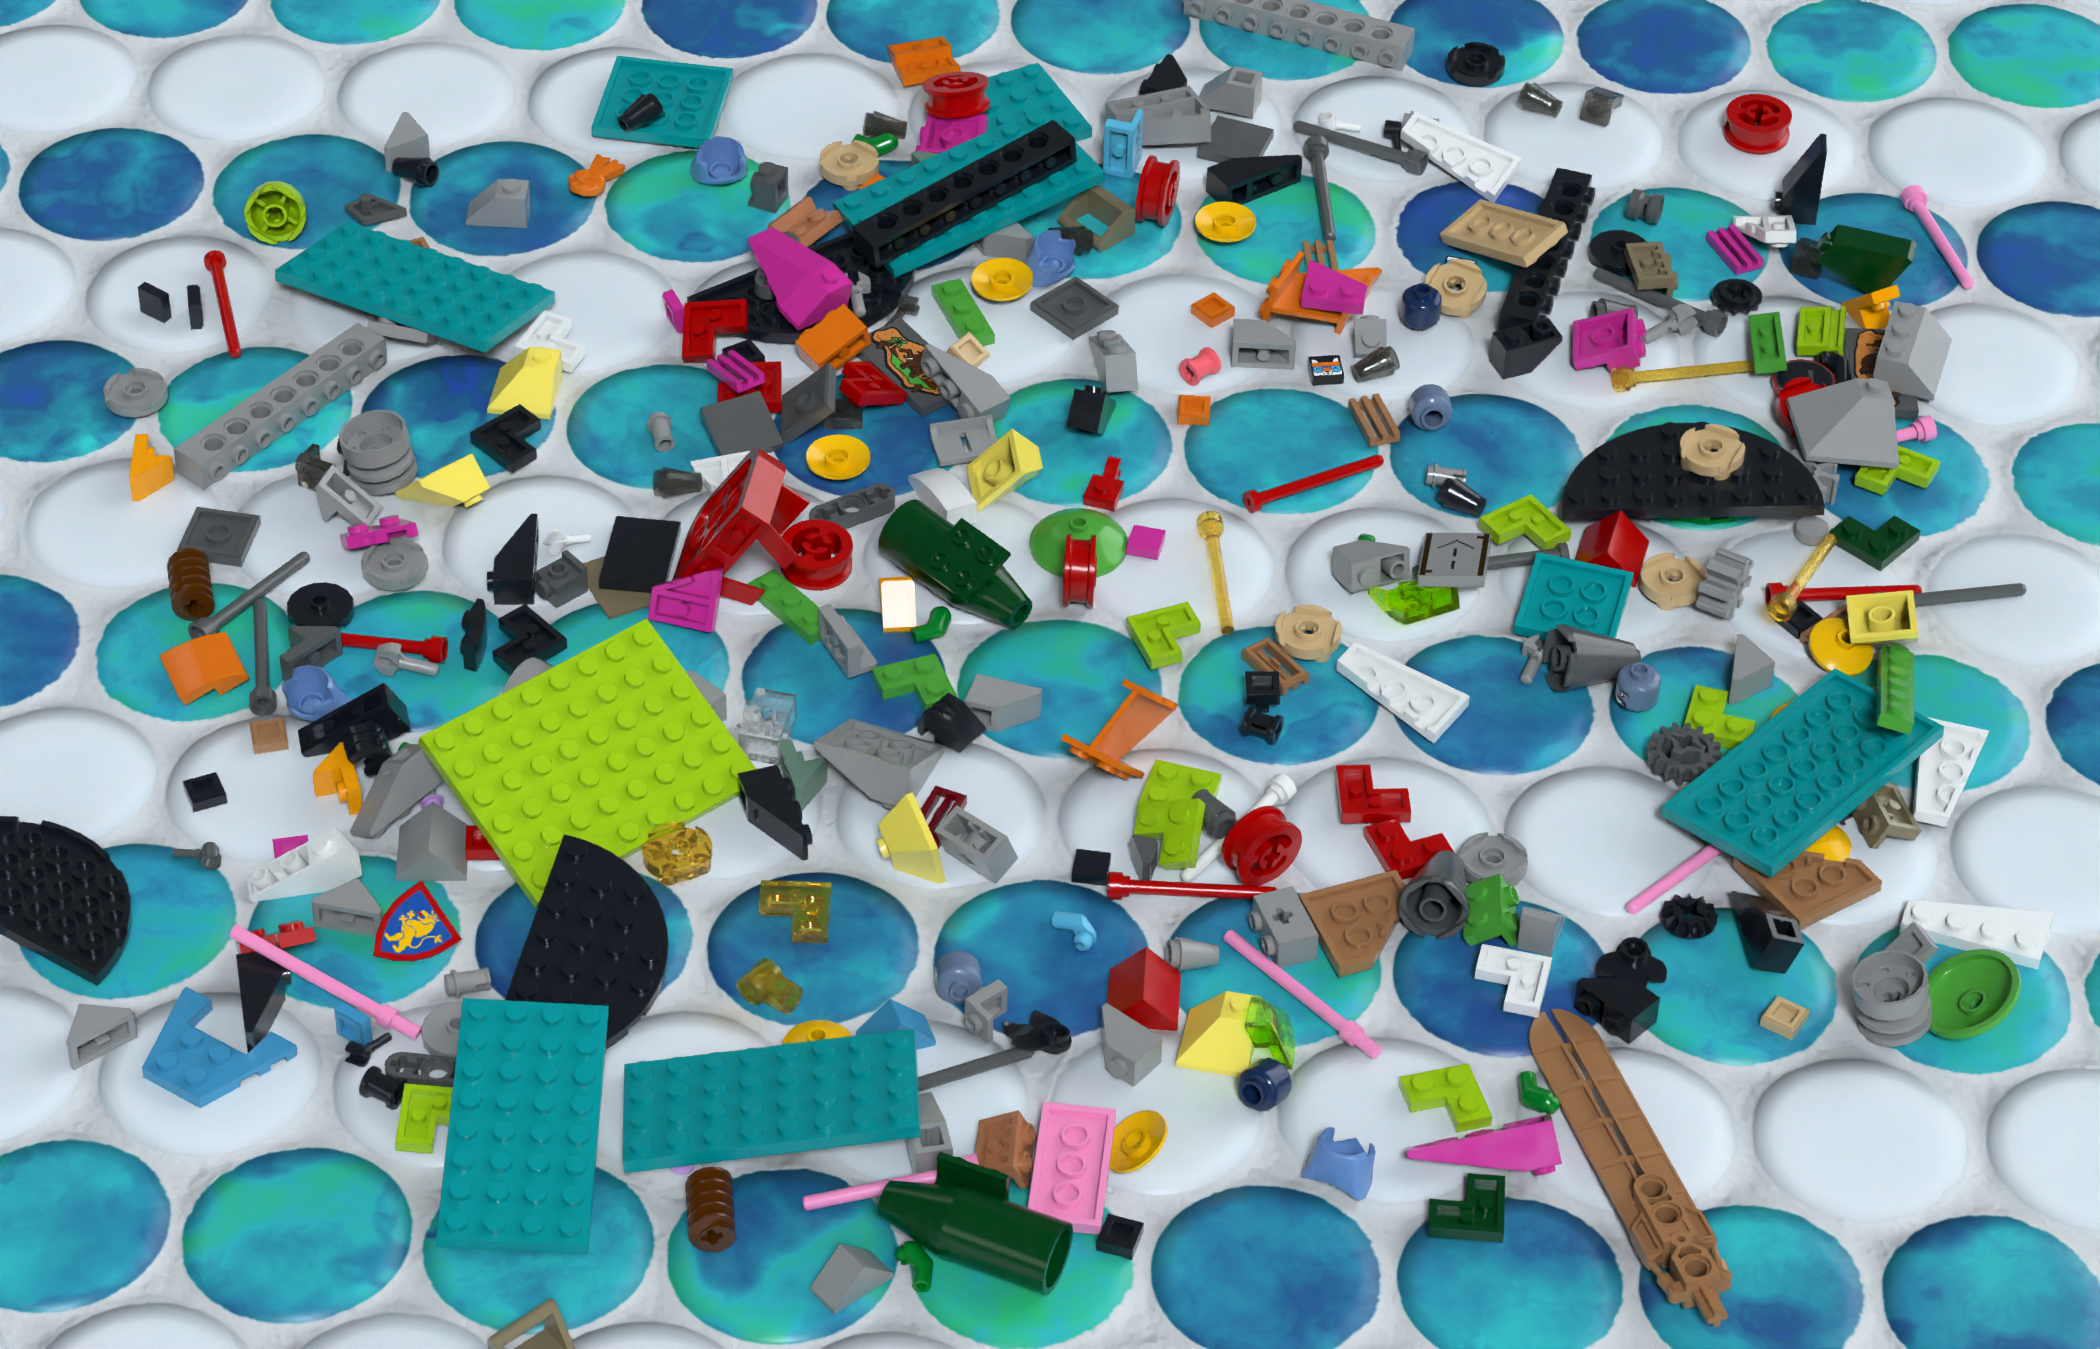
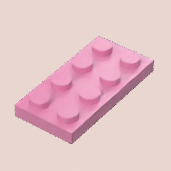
[1028,1102,1116,1235]

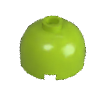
[244,181,306,244]

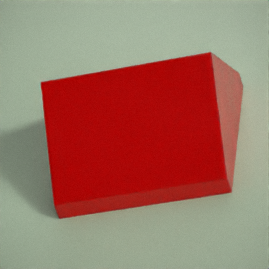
[1575,510,1649,588]
[1107,947,1181,1031]

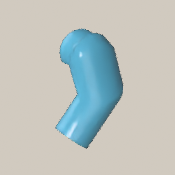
[1052,911,1097,951]

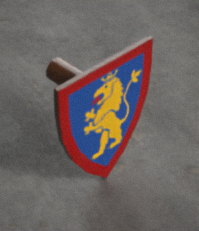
[373,880,462,961]

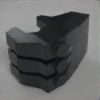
[917,693,987,752]
[341,719,394,776]

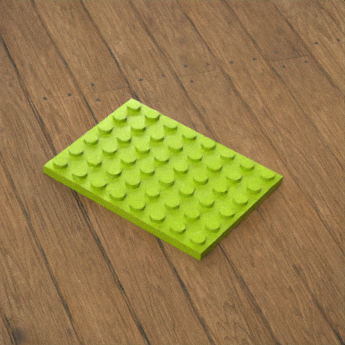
[418,618,756,908]

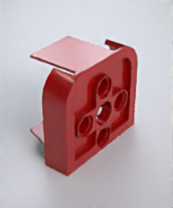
[672,447,810,606]

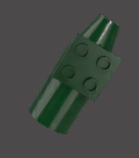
[878,499,1032,628]
[877,1152,1073,1295]

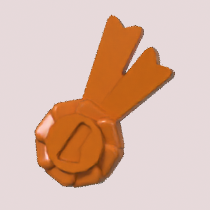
[567,154,625,196]

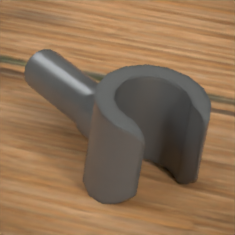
[173,842,221,870]

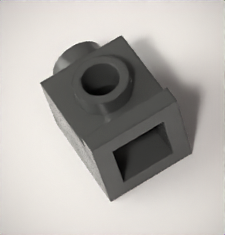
[748,162,788,214]
[534,550,588,608]

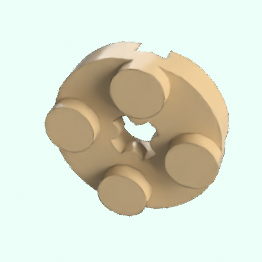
[819,140,879,191]
[1425,259,1487,319]
[1679,424,1745,480]
[1639,553,1706,611]
[1275,605,1342,662]

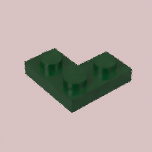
[1828,515,1921,571]
[1428,1173,1505,1243]

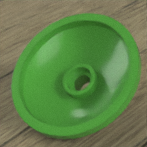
[1029,508,1128,578]
[1928,949,2021,1039]

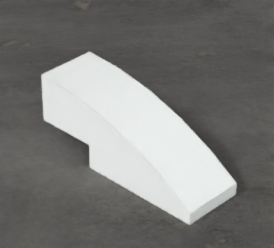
[908,467,977,525]

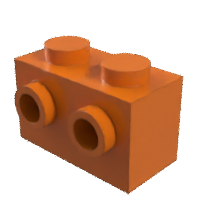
[795,304,872,372]

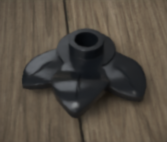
[1595,937,1667,988]
[1003,1010,1072,1054]

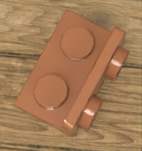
[768,197,843,247]
[975,1110,1037,1189]

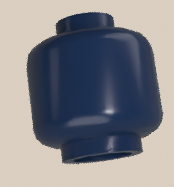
[1401,283,1442,331]
[1237,1058,1292,1112]

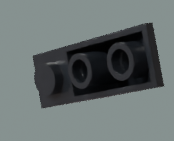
[738,765,813,861]
[1730,891,1804,974]

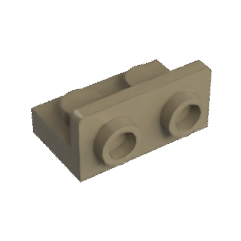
[1624,241,1678,298]
[1852,782,1921,849]

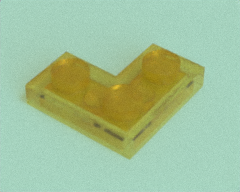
[759,880,832,944]

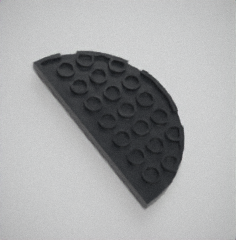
[687,231,916,343]
[1562,422,1825,519]
[0,816,132,986]
[505,834,669,1049]

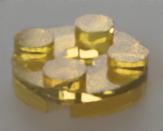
[642,822,713,886]

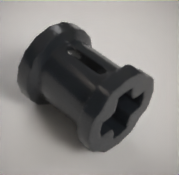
[1241,706,1284,745]
[359,1066,407,1110]

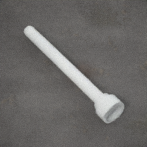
[1181,773,1297,882]

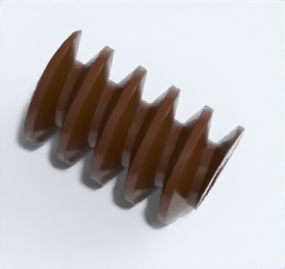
[167,547,215,621]
[685,1166,736,1252]

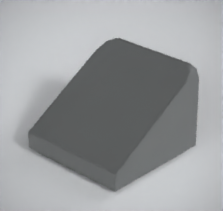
[1131,835,1158,881]

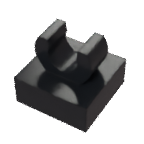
[1244,671,1281,713]

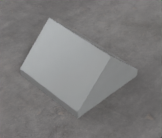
[395,801,469,881]

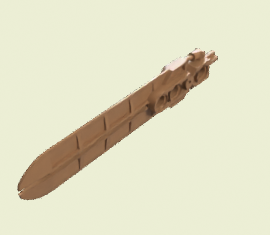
[1529,1009,1732,1327]

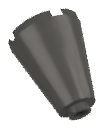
[1543,624,1641,692]
[1399,851,1469,940]

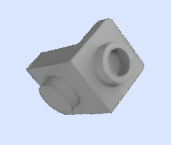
[1353,315,1387,359]
[964,979,1008,1043]

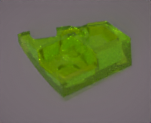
[1368,581,1460,625]
[1244,997,1295,1070]

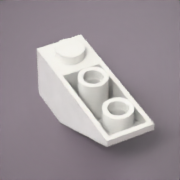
[246,827,362,902]

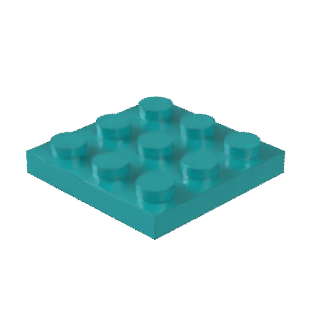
[1514,552,1634,640]

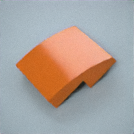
[887,36,961,87]
[159,632,249,706]

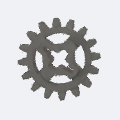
[1646,723,1722,785]

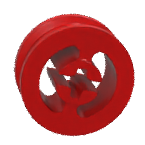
[923,72,990,118]
[1724,94,1792,154]
[1135,155,1180,227]
[780,519,853,591]
[1063,534,1097,608]
[1221,806,1302,886]

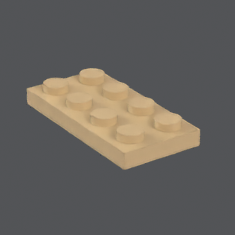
[1440,199,1568,268]

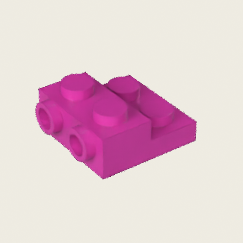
[915,114,988,153]
[1573,308,1646,373]

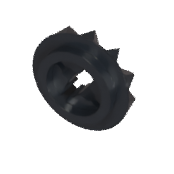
[1712,279,1762,315]
[1661,893,1718,939]

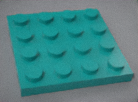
[592,56,733,149]
[980,63,1092,142]

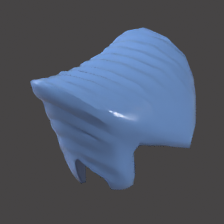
[690,136,748,185]
[1024,230,1076,287]
[282,665,351,722]
[1301,1127,1376,1201]

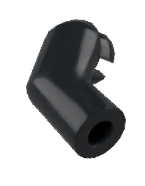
[1816,351,1850,384]

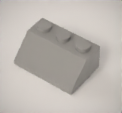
[1873,301,1952,401]

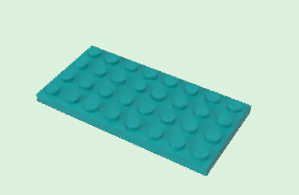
[833,107,1106,278]
[275,222,555,353]
[1662,668,1944,878]
[436,998,609,1254]
[622,1029,921,1173]

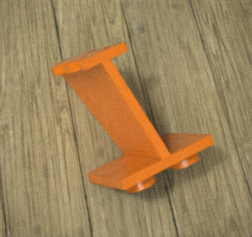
[1258,251,1382,335]
[1060,678,1178,780]

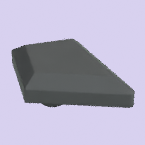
[345,193,407,226]

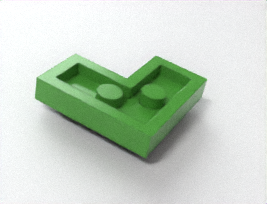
[872,653,958,711]

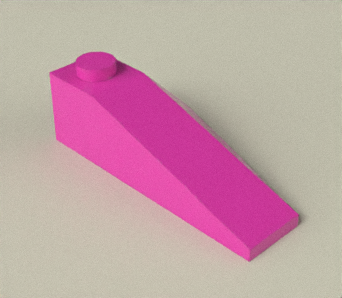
[747,227,853,331]
[1407,1114,1562,1176]

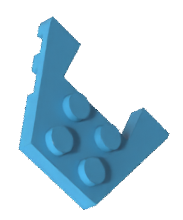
[142,987,298,1108]

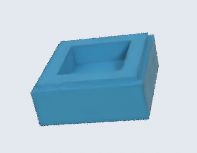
[334,1001,373,1045]

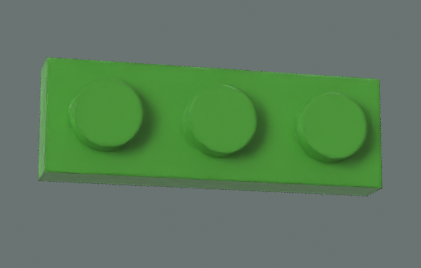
[932,278,995,346]
[1748,312,1787,374]
[748,569,820,645]

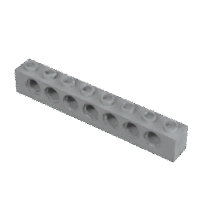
[1183,0,1415,71]
[174,323,387,490]

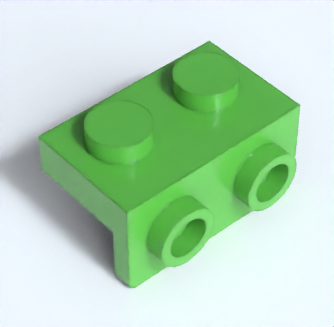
[1463,873,1520,947]

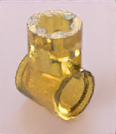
[737,958,803,1015]

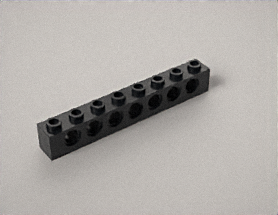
[852,120,1077,269]
[1498,168,1596,330]

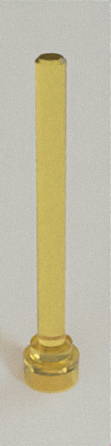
[1611,360,1755,392]
[1197,511,1234,635]
[1767,534,1837,622]

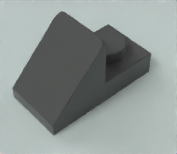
[280,626,343,682]

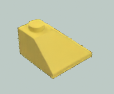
[487,347,563,420]
[966,429,1043,512]
[395,453,490,508]
[1846,590,1918,645]
[876,792,946,884]
[1176,991,1262,1077]

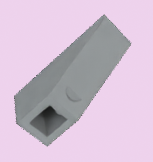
[1089,330,1138,393]
[920,344,1011,423]
[350,744,444,839]
[905,1092,953,1174]

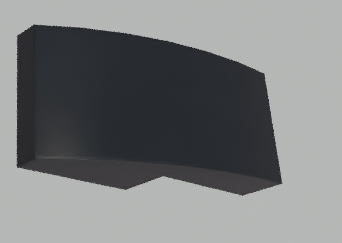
[460,598,488,672]

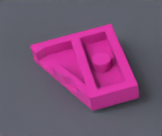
[1301,260,1367,315]
[339,515,418,550]
[648,568,724,633]

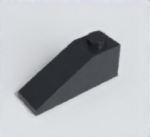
[1773,134,1827,225]
[1206,155,1302,205]
[487,514,539,605]
[298,683,410,757]
[236,952,291,1053]

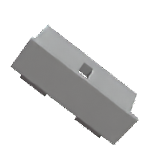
[929,414,998,467]

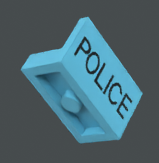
[1103,109,1144,179]

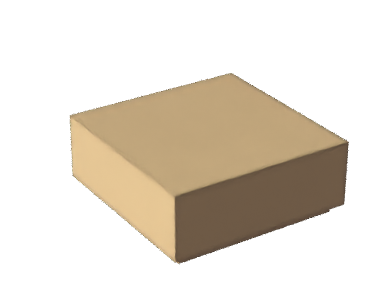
[946,332,991,368]
[1760,996,1810,1041]

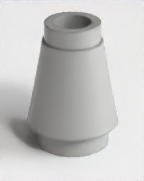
[1165,937,1219,972]

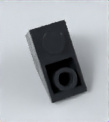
[1139,54,1187,95]
[1489,318,1563,380]
[1067,385,1116,436]
[1574,978,1660,1044]

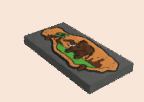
[856,318,952,417]
[1844,328,1919,419]

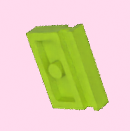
[1797,306,1846,356]

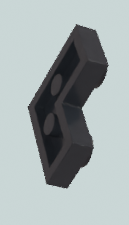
[470,404,541,473]
[492,604,567,675]

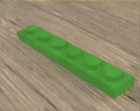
[1876,644,1914,735]

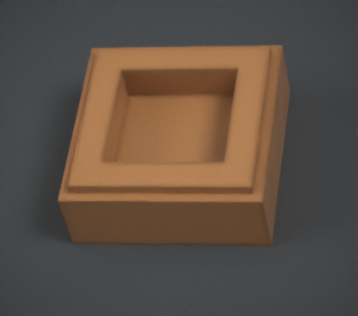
[249,717,289,754]

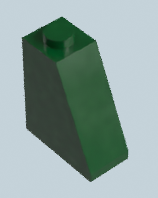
[1816,224,1917,294]

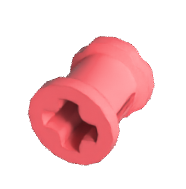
[1179,347,1221,386]

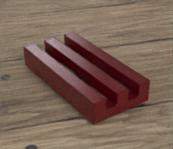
[921,786,967,849]

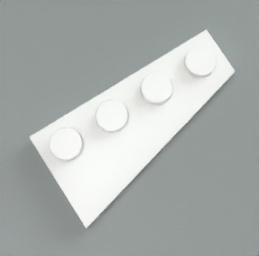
[1400,111,1522,203]
[1336,642,1470,744]
[1913,717,1989,827]
[1899,900,2054,970]

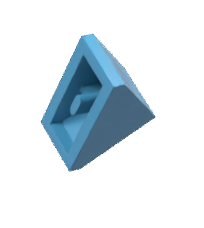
[856,999,936,1050]

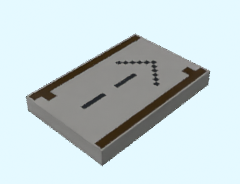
[1418,533,1491,587]

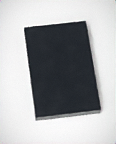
[599,516,681,593]

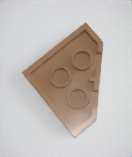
[1733,851,1882,930]
[1299,870,1405,977]

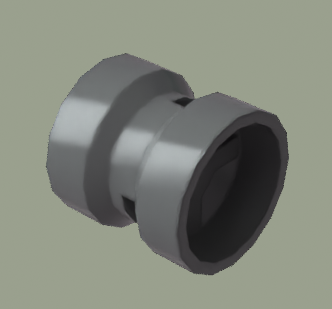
[1627,188,1664,225]

